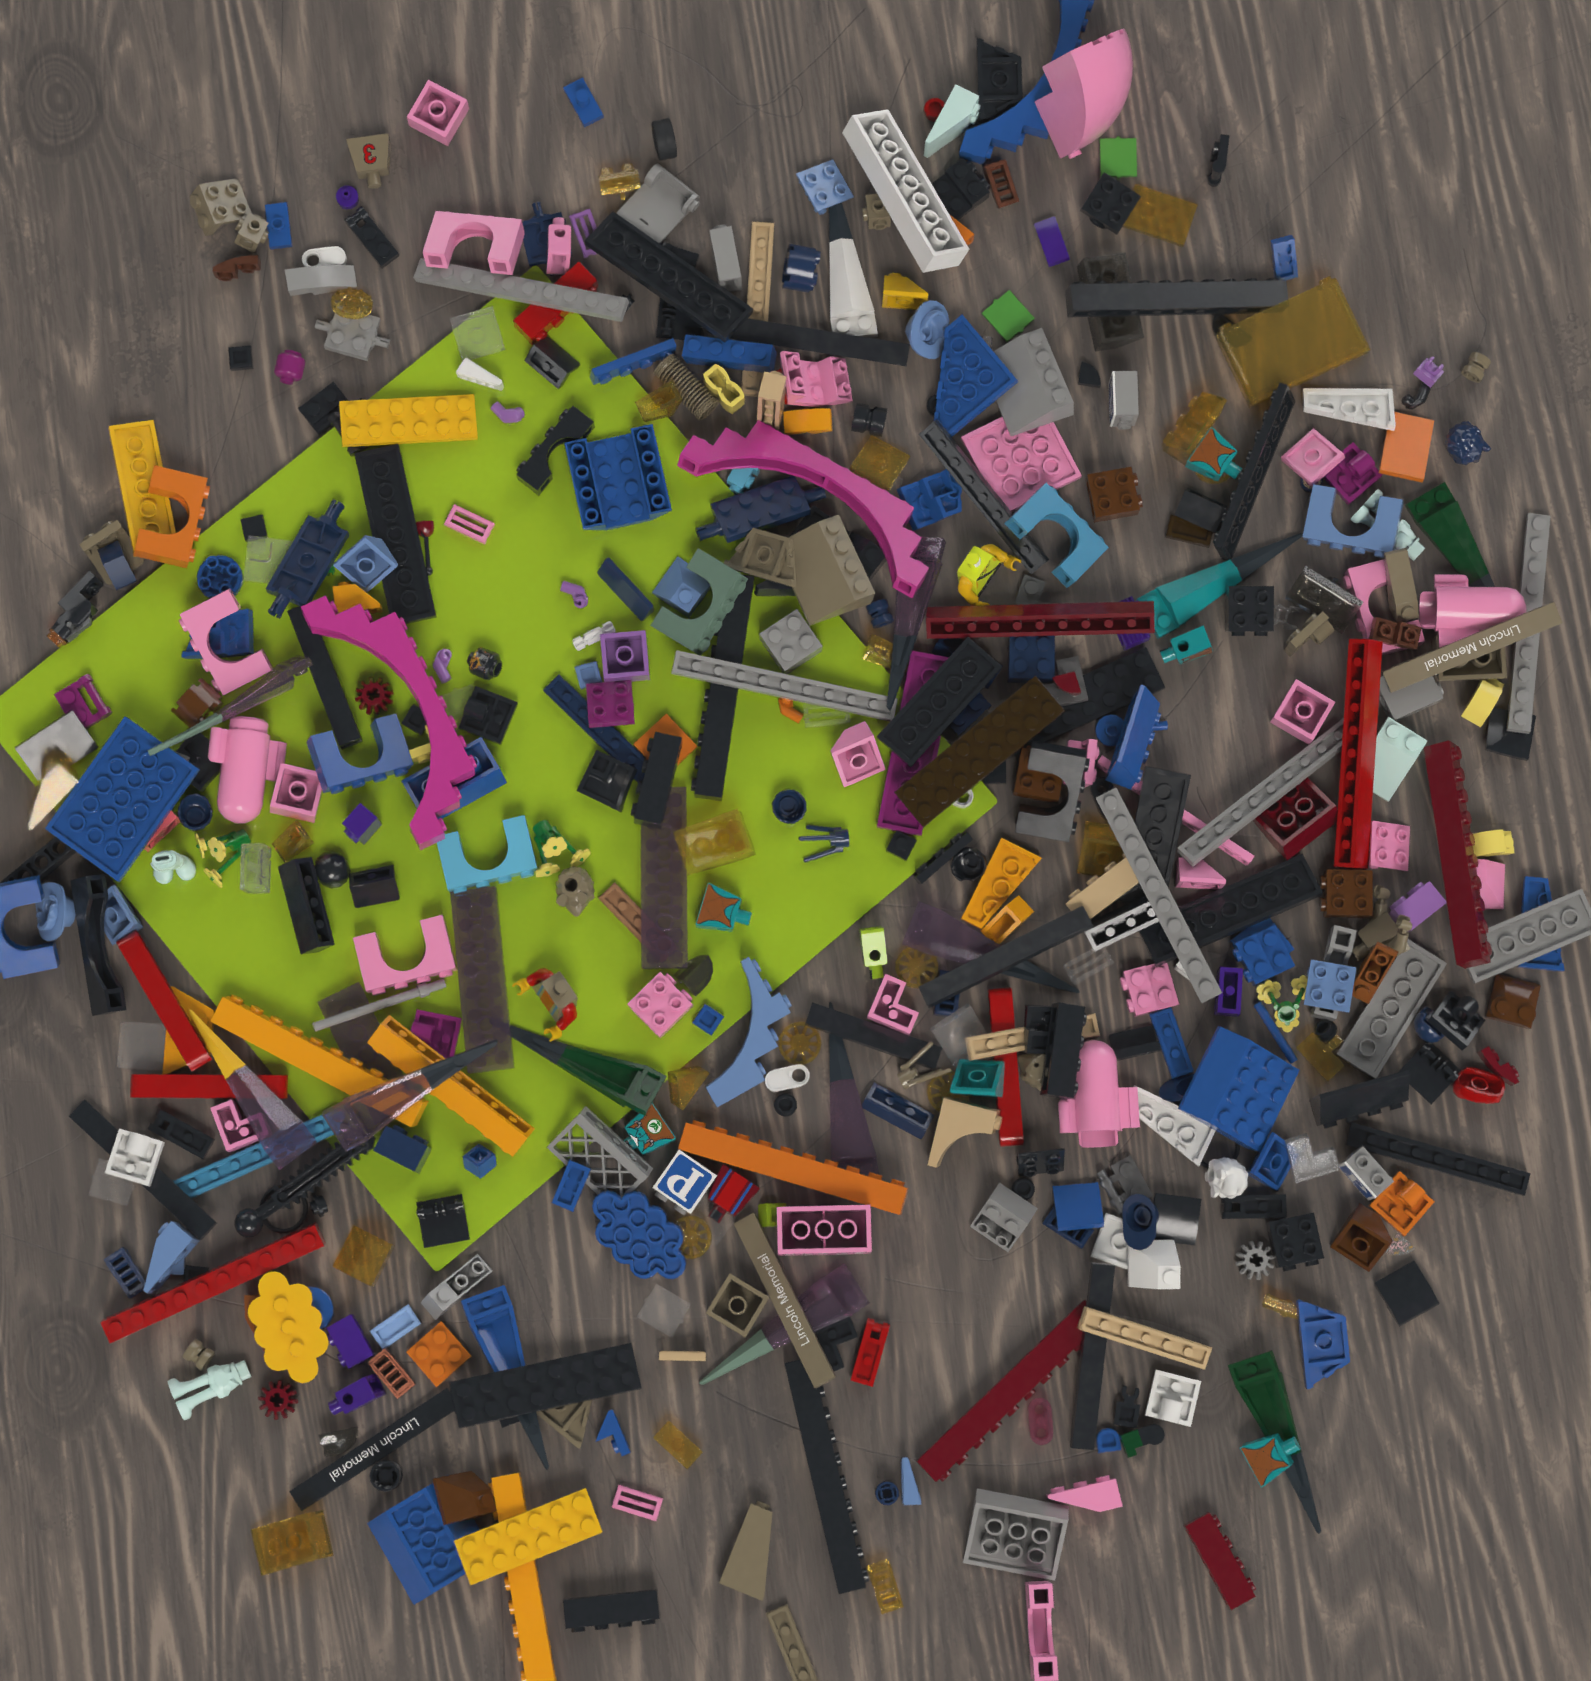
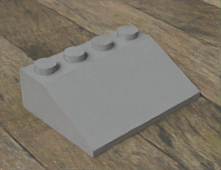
[994,328,1074,437]
[963,1488,1069,1581]

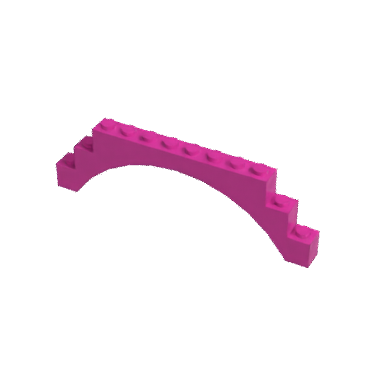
[677,420,929,598]
[301,596,477,850]

